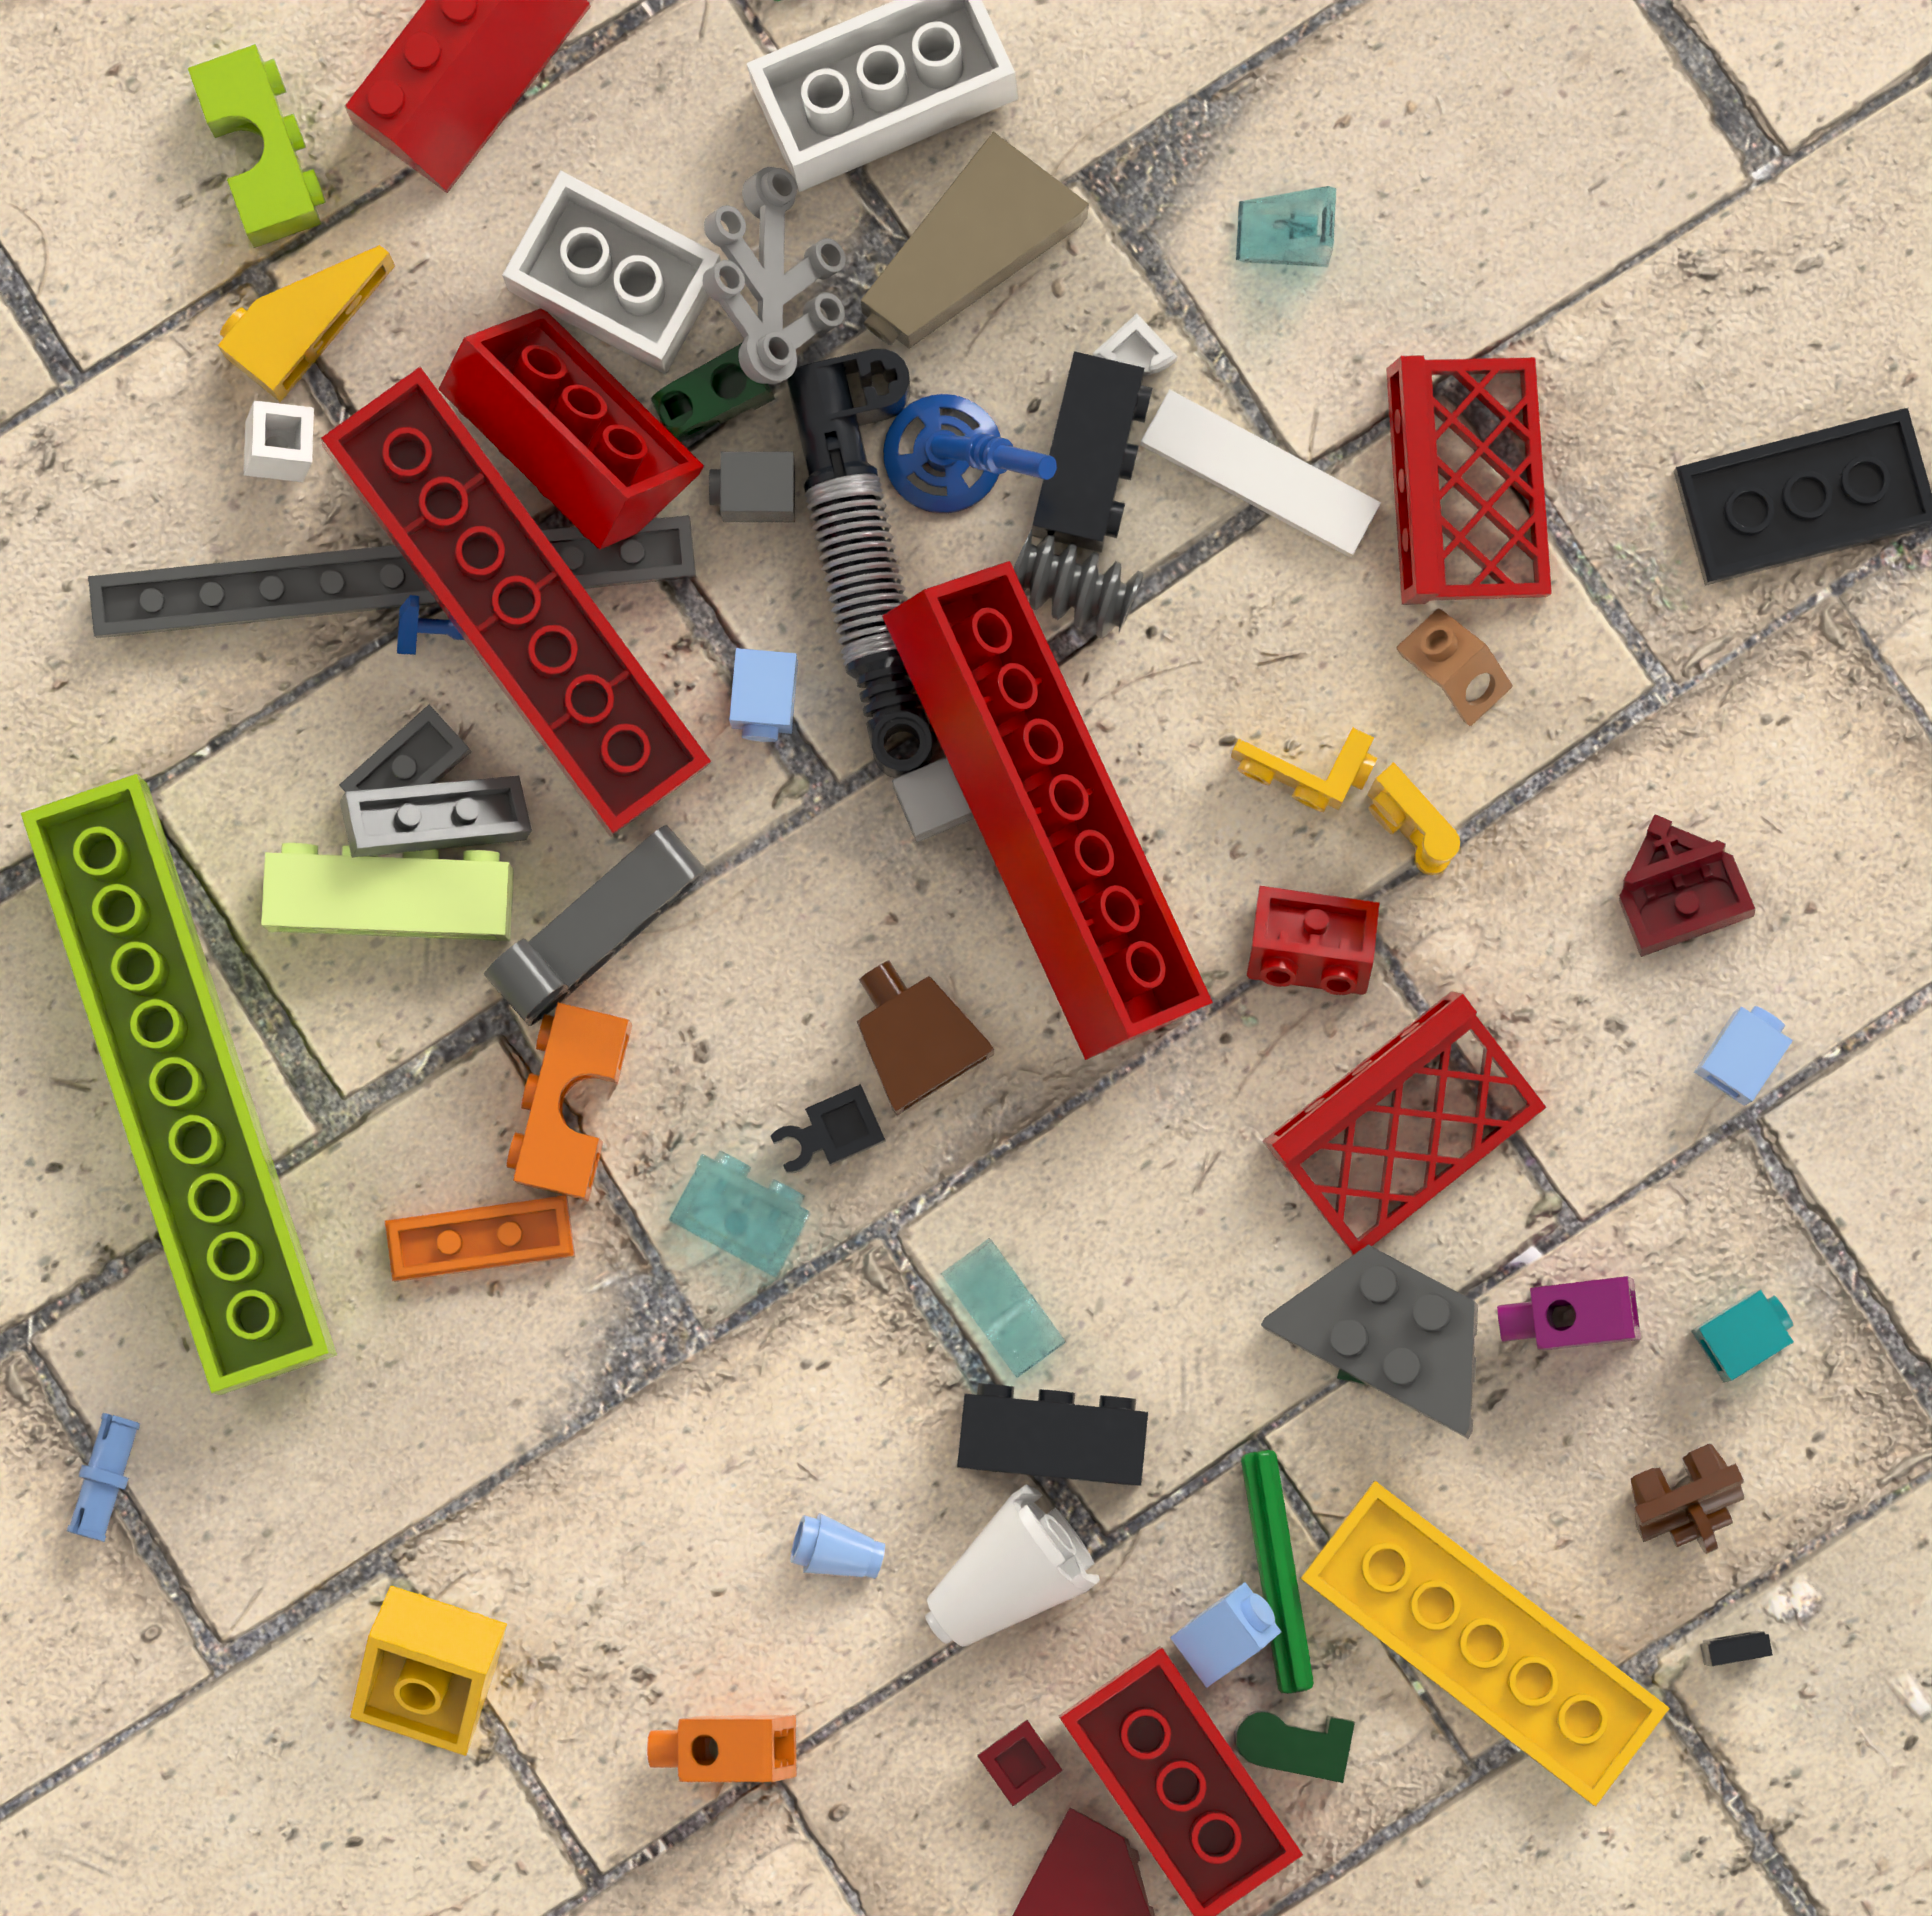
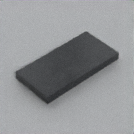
[1673,408,1932,586]

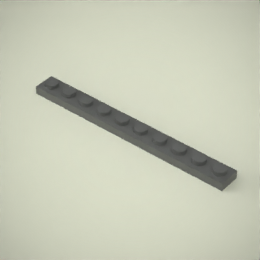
[88,515,696,638]

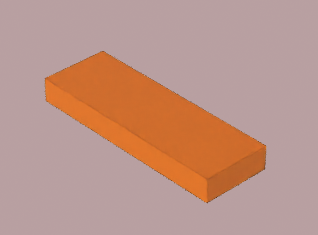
[385,1195,576,1282]

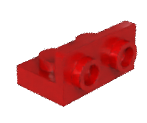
[1247,886,1380,995]

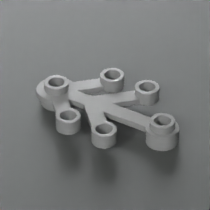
[702,167,846,384]

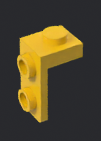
[1231,727,1378,812]

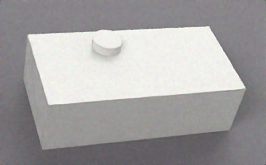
[747,0,1018,192]

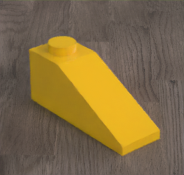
[218,245,395,402]

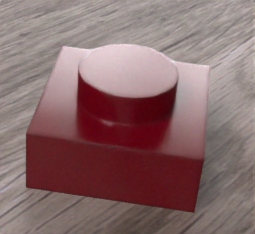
[977,1720,1063,1806]

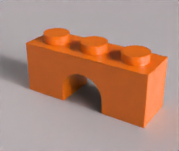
[506,1002,633,1201]

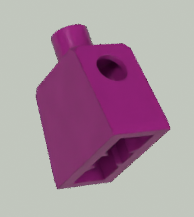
[1497,1276,1641,1350]

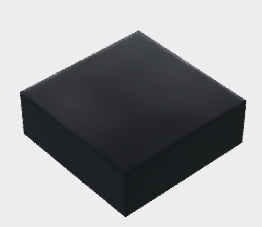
[1700,1631,1773,1666]

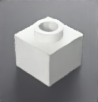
[244,401,314,482]

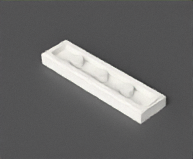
[1140,389,1381,558]

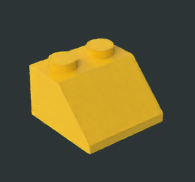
[350,1585,507,1756]

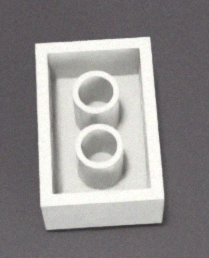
[502,170,721,375]

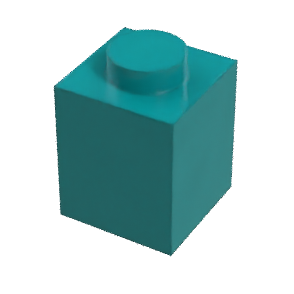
[1691,1290,1794,1383]

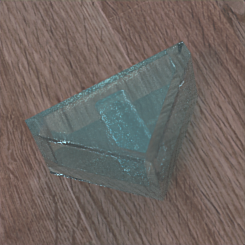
[1236,186,1336,267]

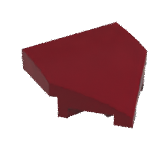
[1619,814,1755,957]
[1012,1808,1155,1916]

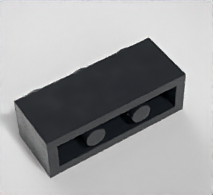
[1032,351,1153,552]
[957,1383,1148,1486]

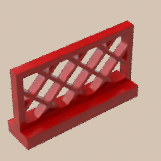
[1386,355,1552,605]
[1262,991,1547,1255]

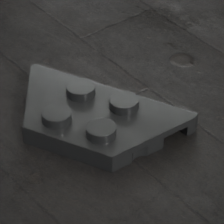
[1261,1245,1478,1439]

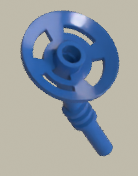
[883,394,1057,513]

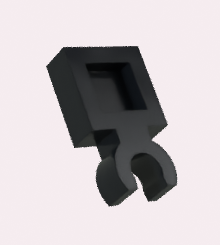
[770,1084,886,1173]

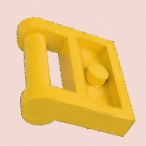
[1367,762,1460,876]

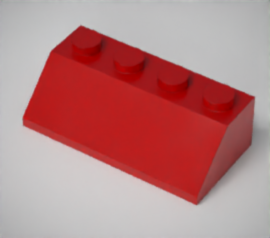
[345,0,591,193]
[438,308,704,550]

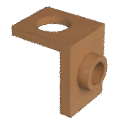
[1396,608,1513,726]

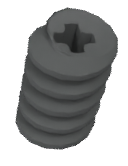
[1014,529,1144,639]

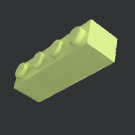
[261,843,514,941]

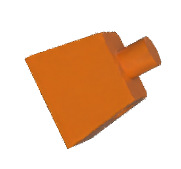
[647,1715,797,1782]

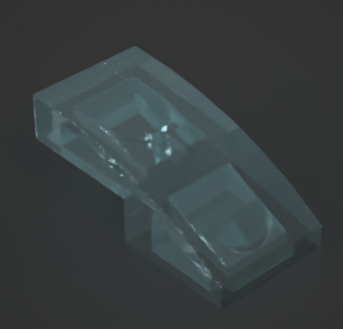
[940,1238,1066,1378]

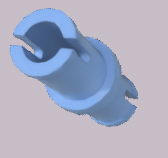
[67,1413,140,1542]

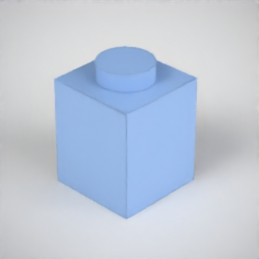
[729,648,798,742]
[1694,1006,1793,1106]
[1170,1582,1281,1688]

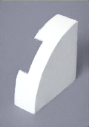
[1093,313,1178,376]

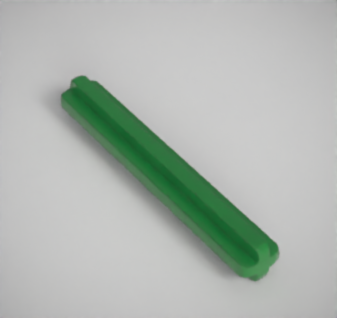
[1241,1450,1314,1694]

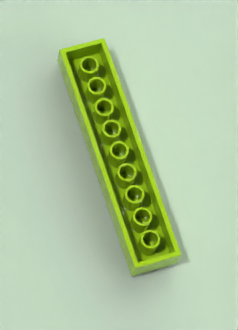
[21,774,337,1395]

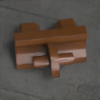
[1630,1444,1744,1554]

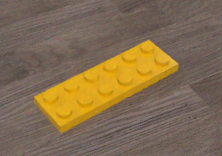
[1300,1481,1670,1807]

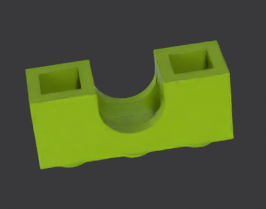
[188,44,326,248]

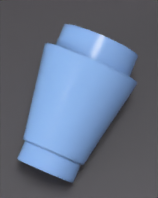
[790,1513,885,1579]

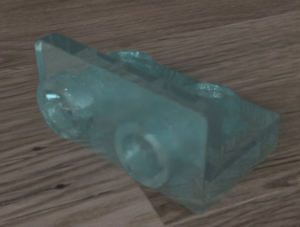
[669,1150,811,1279]

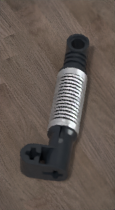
[787,349,932,778]

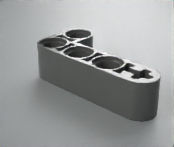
[484,825,707,1026]

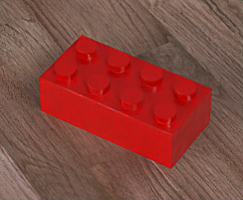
[1059,1646,1303,1916]

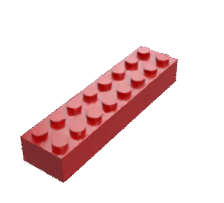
[321,367,711,837]
[882,561,1213,1060]

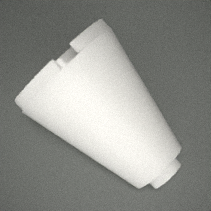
[925,1484,1100,1647]

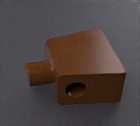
[857,960,994,1116]

